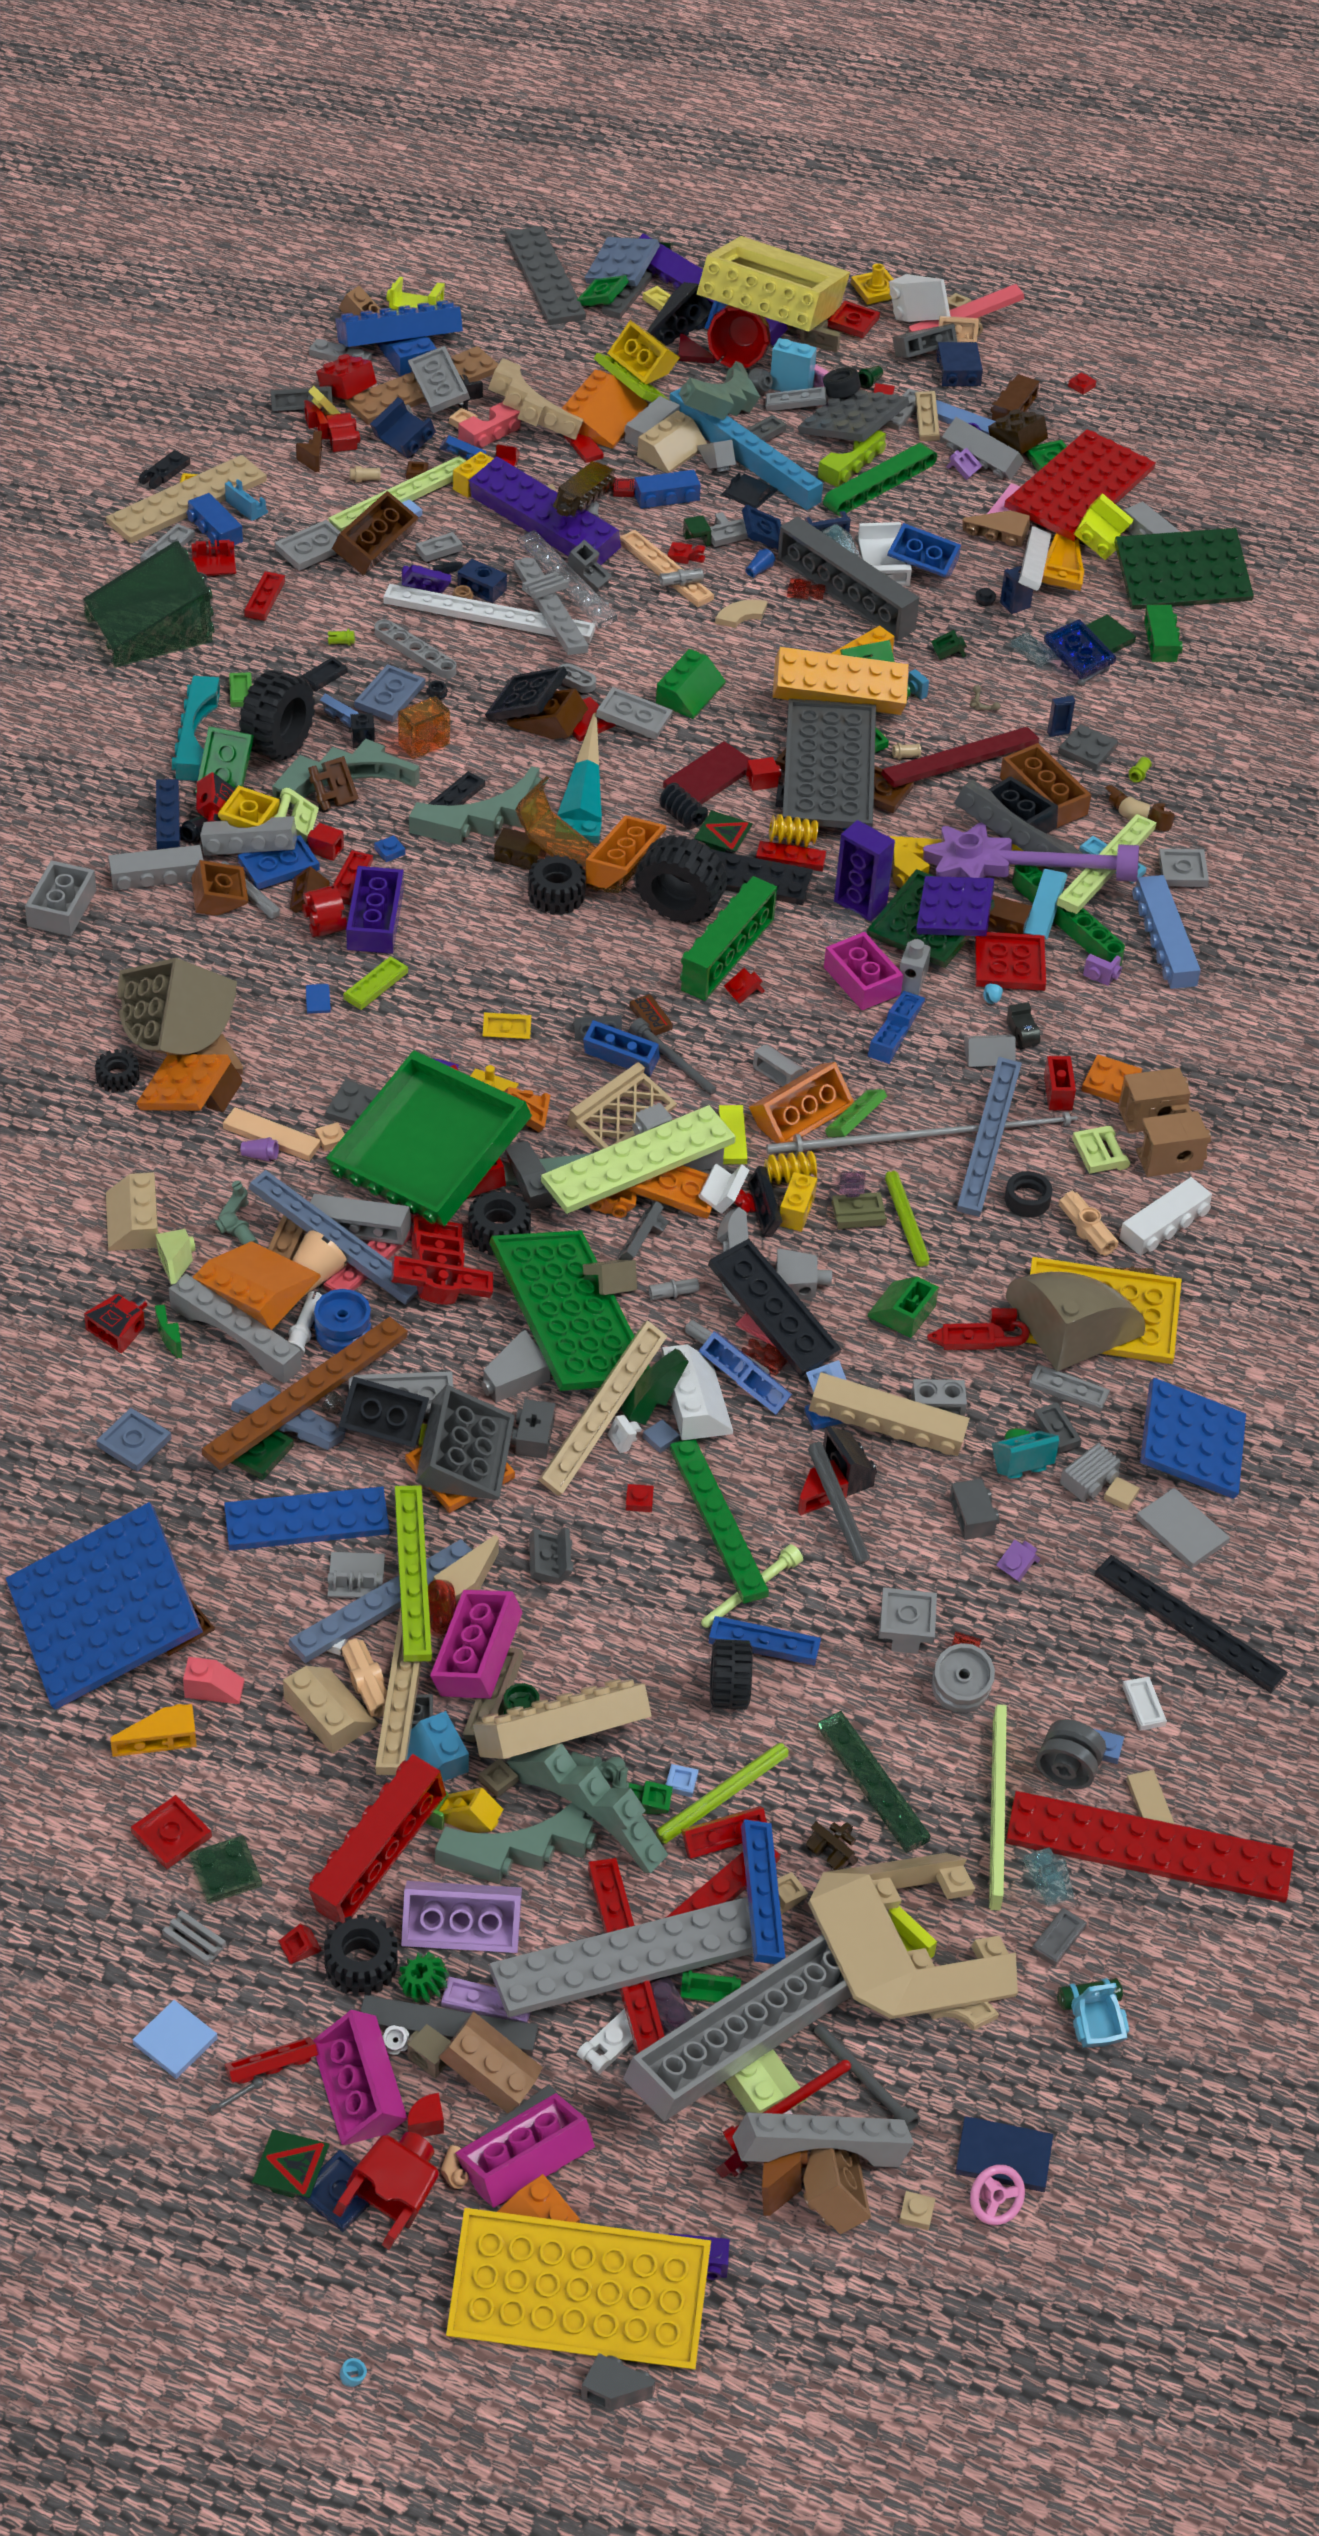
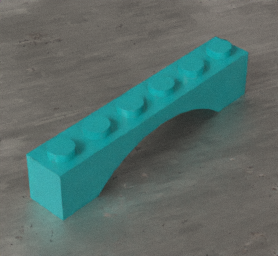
[172,676,220,781]

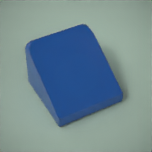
[306,984,331,1014]

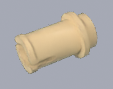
[892,743,921,760]

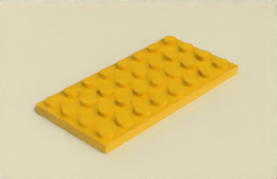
[446,2208,711,2370]

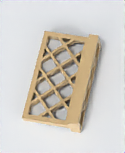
[567,1062,677,1150]

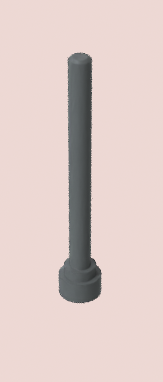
[629,1018,716,1095]
[814,2024,921,2132]

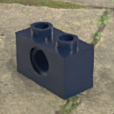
[457,559,507,603]

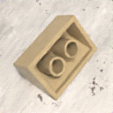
[637,410,707,473]
[106,1172,158,1251]
[283,1666,378,1754]

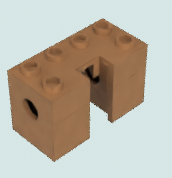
[1118,1068,1211,1177]

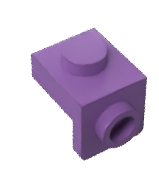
[1083,954,1122,986]
[996,1540,1041,1582]

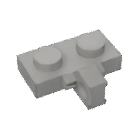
[710,512,749,547]

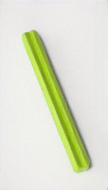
[885,1170,930,1267]

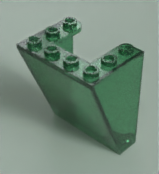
[83,541,215,668]

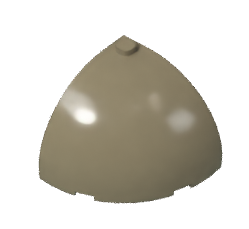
[117,958,237,1055]
[1005,1272,1145,1371]

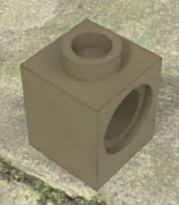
[407,2024,450,2078]

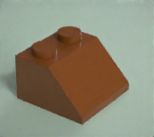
[191,860,248,916]
[762,2150,808,2216]

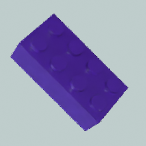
[834,820,895,922]
[346,866,404,954]

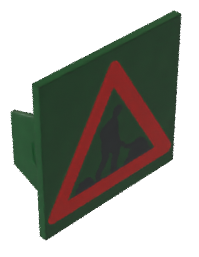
[694,810,753,853]
[252,2129,330,2198]

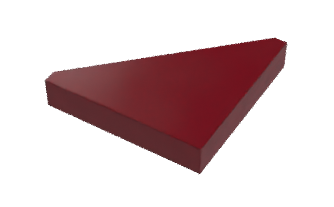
[678,334,715,364]

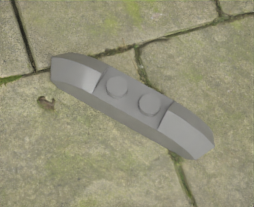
[717,1207,749,1309]

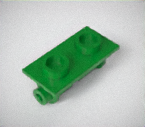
[680,1970,741,2003]

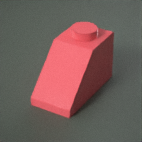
[183,1657,245,1704]

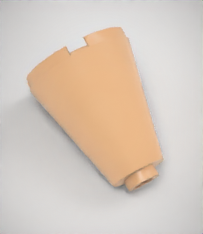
[292,1230,347,1297]

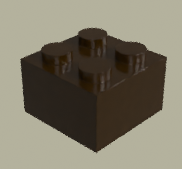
[988,409,1048,454]

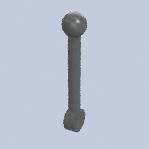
[1077,664,1110,686]
[208,2077,264,2116]

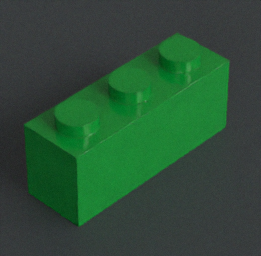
[1144,605,1183,662]

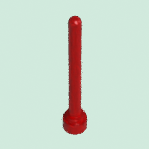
[723,2060,851,2152]

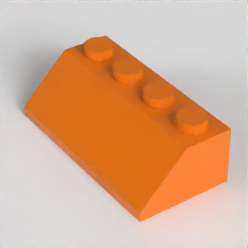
[586,815,666,888]
[749,1062,854,1143]

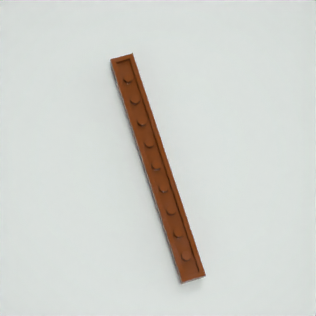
[202,1317,408,1470]

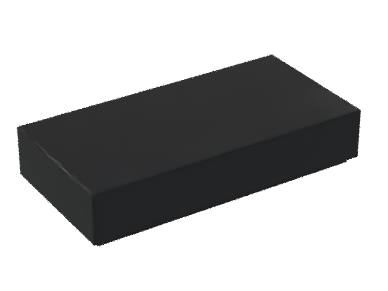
[301,657,348,692]

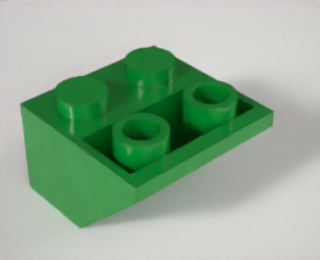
[867,1276,939,1338]

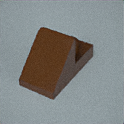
[296,431,322,473]

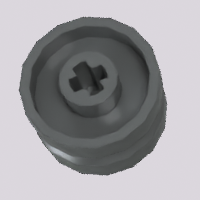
[1036,1719,1107,1789]

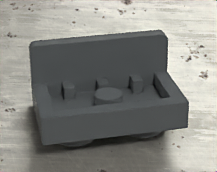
[529,1527,573,1585]

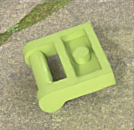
[274,788,319,842]
[1072,1126,1130,1174]

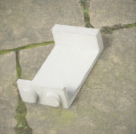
[858,522,912,586]

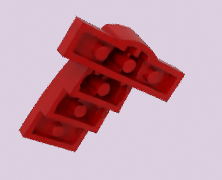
[391,1216,493,1305]

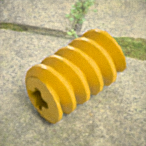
[769,814,818,848]
[764,1151,817,1185]

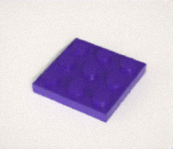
[916,876,994,936]

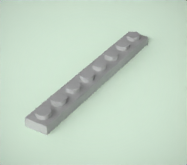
[513,557,589,655]

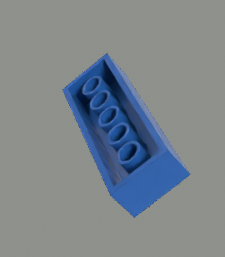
[335,300,463,347]

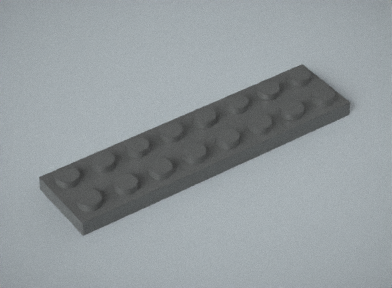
[505,226,586,325]

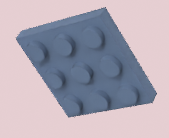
[584,237,660,286]

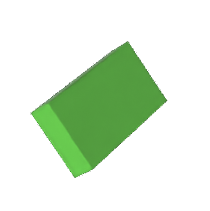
[229,672,252,707]

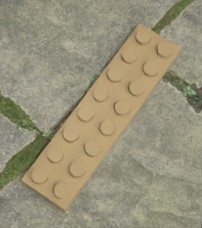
[106,455,267,544]

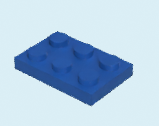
[238,835,320,890]

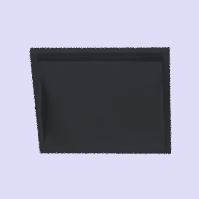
[721,473,778,509]

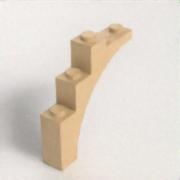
[488,358,584,440]

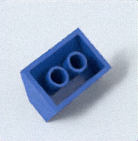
[887,523,961,578]

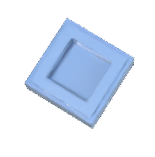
[666,1764,699,1797]

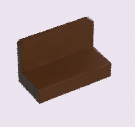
[290,866,330,913]

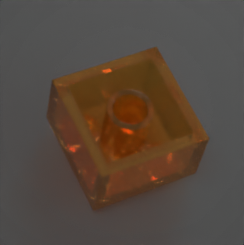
[398,696,450,759]

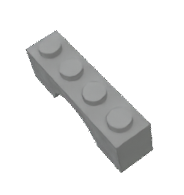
[200,816,297,855]

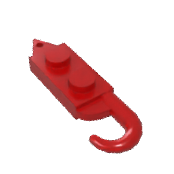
[927,1321,1030,1350]

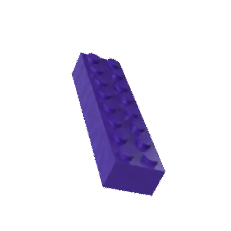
[469,456,621,565]

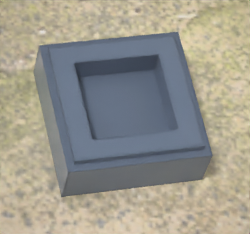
[643,1419,680,1453]

